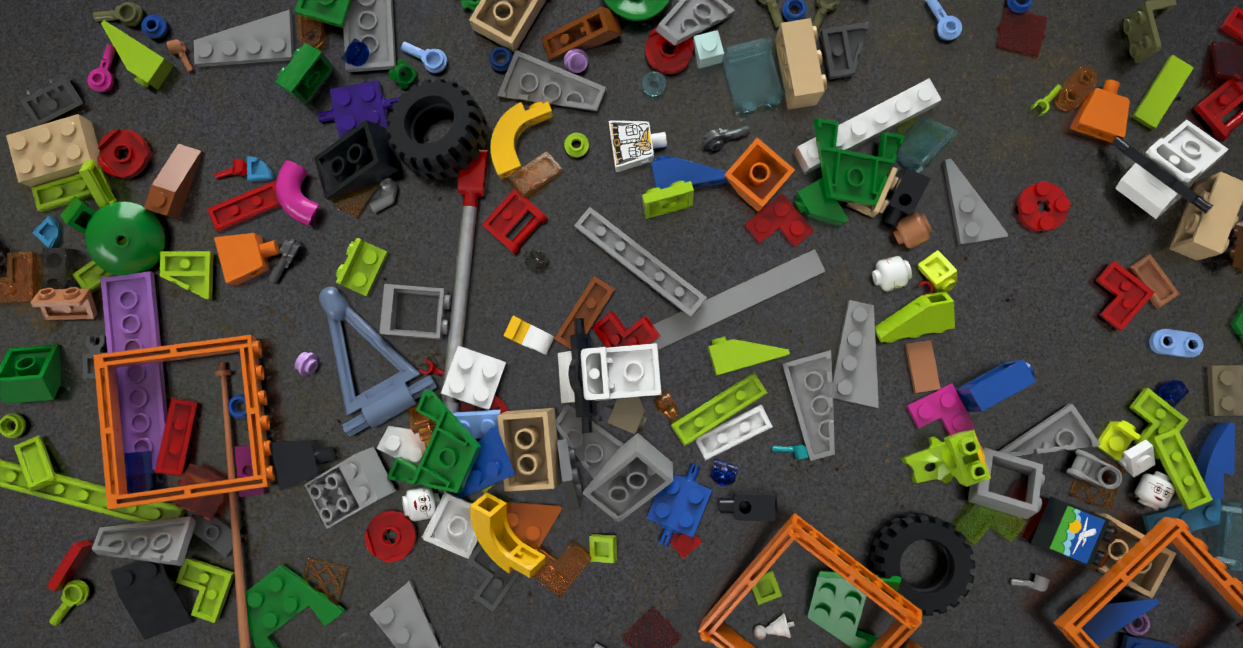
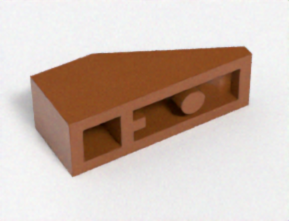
[541,6,623,61]
[144,144,203,221]

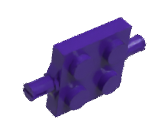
[317,80,400,138]

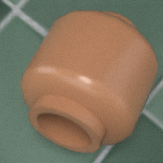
[893,212,933,249]

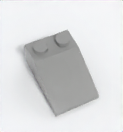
[583,433,673,523]

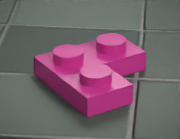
[906,383,976,436]

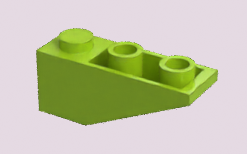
[875,291,955,343]

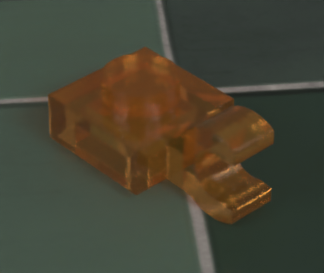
[407,405,437,447]

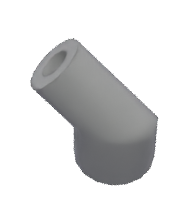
[369,178,398,213]

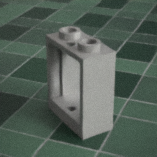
[379,284,451,340]
[968,447,1045,519]

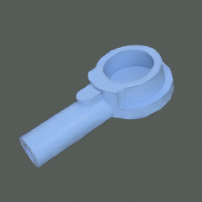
[925,0,962,40]
[401,42,448,73]

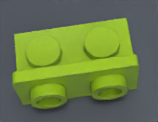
[336,237,389,297]

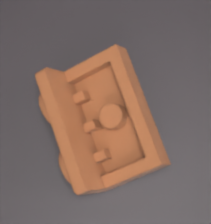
[31,287,98,320]

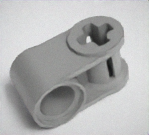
[1066,449,1122,489]

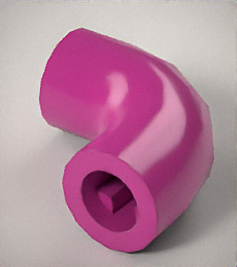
[275,160,319,226]

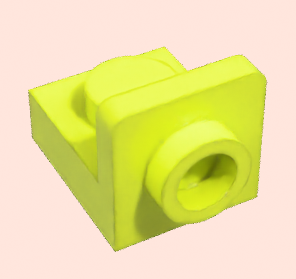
[918,250,958,293]
[1096,420,1141,461]

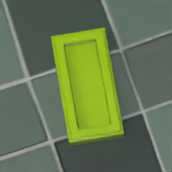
[79,159,117,209]
[14,435,57,492]

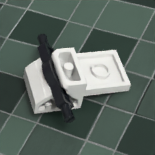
[1111,120,1229,219]
[558,318,662,433]

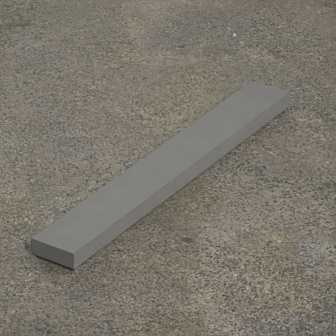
[652,249,826,350]

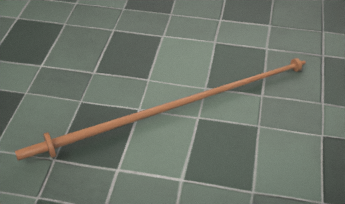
[215,361,250,648]

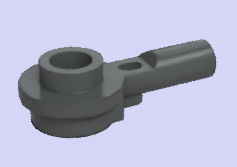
[703,125,750,151]
[268,238,301,284]

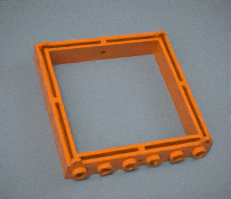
[93,335,275,509]
[698,513,922,648]
[1054,517,1243,648]

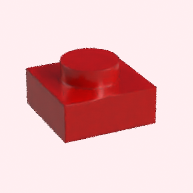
[670,533,702,559]

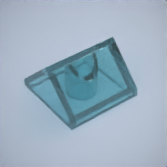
[896,115,958,173]

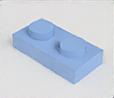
[452,410,501,439]

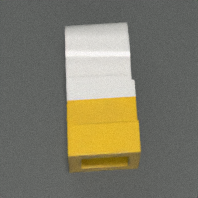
[503,316,555,355]

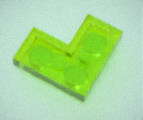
[955,503,1027,546]

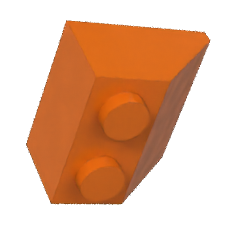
[724,137,795,212]

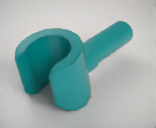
[772,445,808,460]

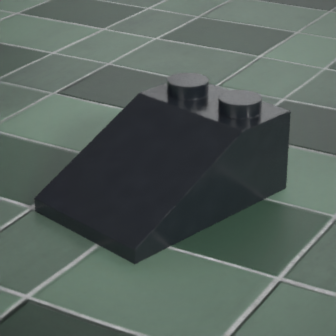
[314,120,399,200]
[111,560,194,640]

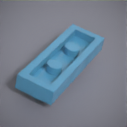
[1142,499,1226,533]

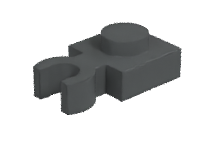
[82,335,107,379]

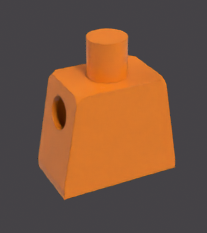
[1070,80,1130,143]
[214,233,280,286]

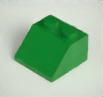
[275,43,334,105]
[0,344,62,404]

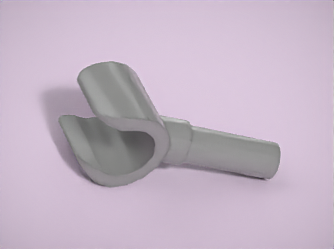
[1010,575,1050,591]

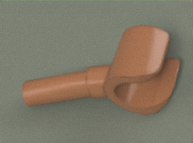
[167,39,194,72]

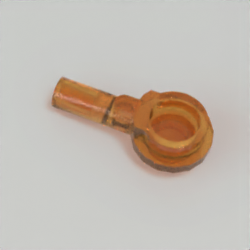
[654,390,679,437]

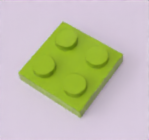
[642,181,694,219]

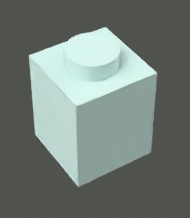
[693,30,724,69]

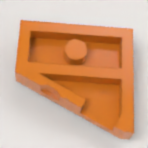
[506,501,563,550]

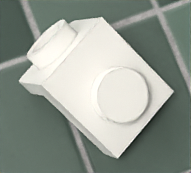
[1118,440,1155,477]

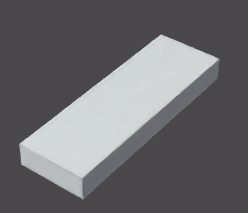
[695,405,773,461]

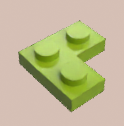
[1129,388,1189,459]
[176,557,235,623]

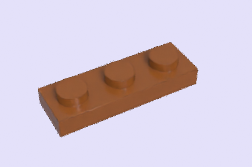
[554,276,615,350]

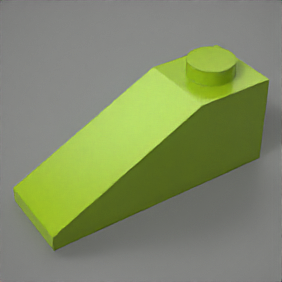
[101,20,174,90]
[707,337,790,376]

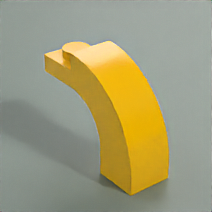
[491,102,553,180]
[470,492,546,578]

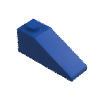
[651,155,729,189]
[1082,599,1160,645]

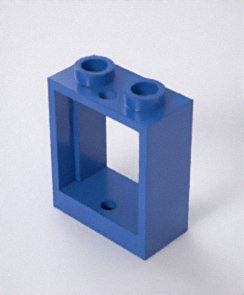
[956,359,1036,412]

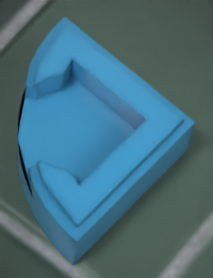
[246,156,274,182]
[32,215,61,251]

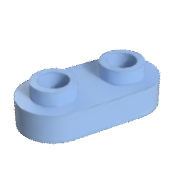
[1149,329,1203,358]

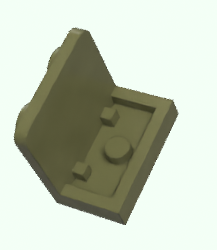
[1123,0,1177,63]

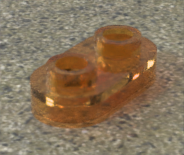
[296,14,324,48]
[1055,66,1098,111]

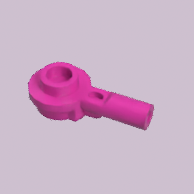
[87,44,116,92]

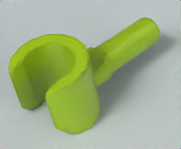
[1030,84,1062,117]

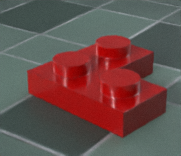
[744,193,814,247]
[1095,261,1155,331]
[592,311,661,348]

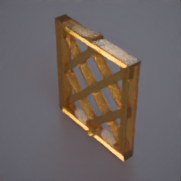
[1070,458,1125,511]
[302,557,348,605]

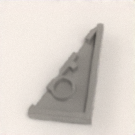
[943,159,1008,246]
[999,404,1101,456]

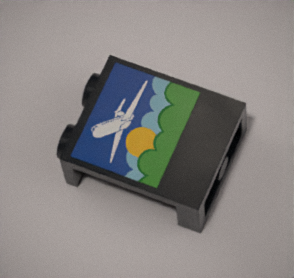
[1031,497,1118,572]

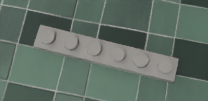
[574,207,707,318]

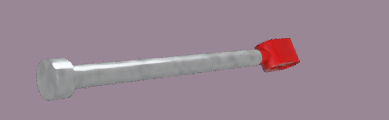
[441,150,489,413]

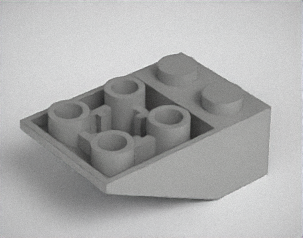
[304,447,396,529]

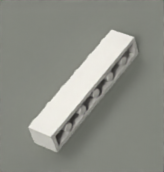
[793,78,941,174]

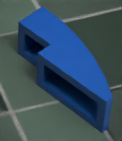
[1196,423,1235,499]

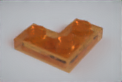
[0,251,37,304]
[532,542,592,598]

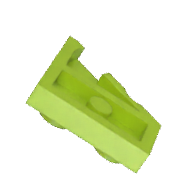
[160,251,213,300]

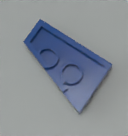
[452,427,515,499]

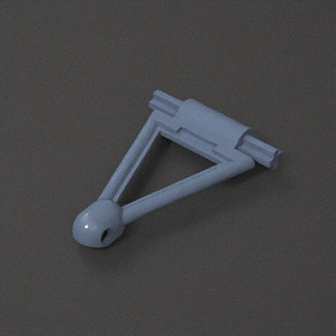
[319,286,437,438]

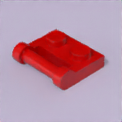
[1194,75,1243,141]
[481,188,548,255]

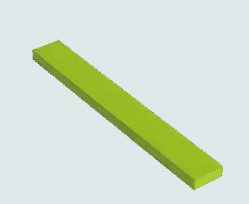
[0,459,186,523]

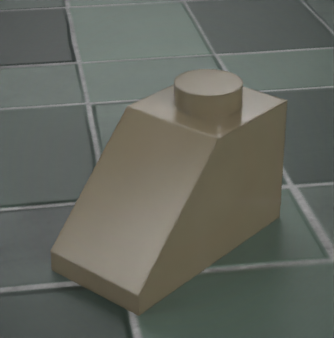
[607,397,647,434]

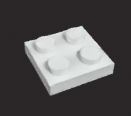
[441,346,506,410]
[422,491,478,559]

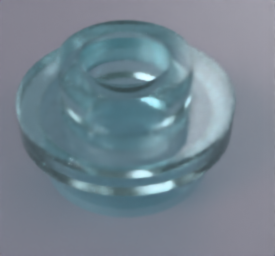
[642,71,666,96]

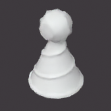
[754,613,795,639]

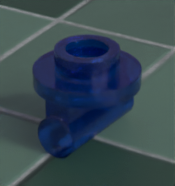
[341,38,369,66]
[1159,380,1189,408]
[711,459,739,486]

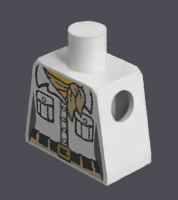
[609,121,667,172]

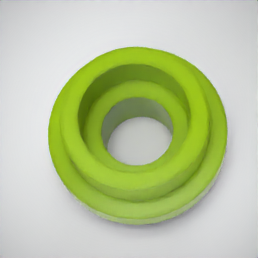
[564,133,589,158]
[0,413,26,438]

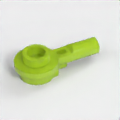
[49,580,90,626]

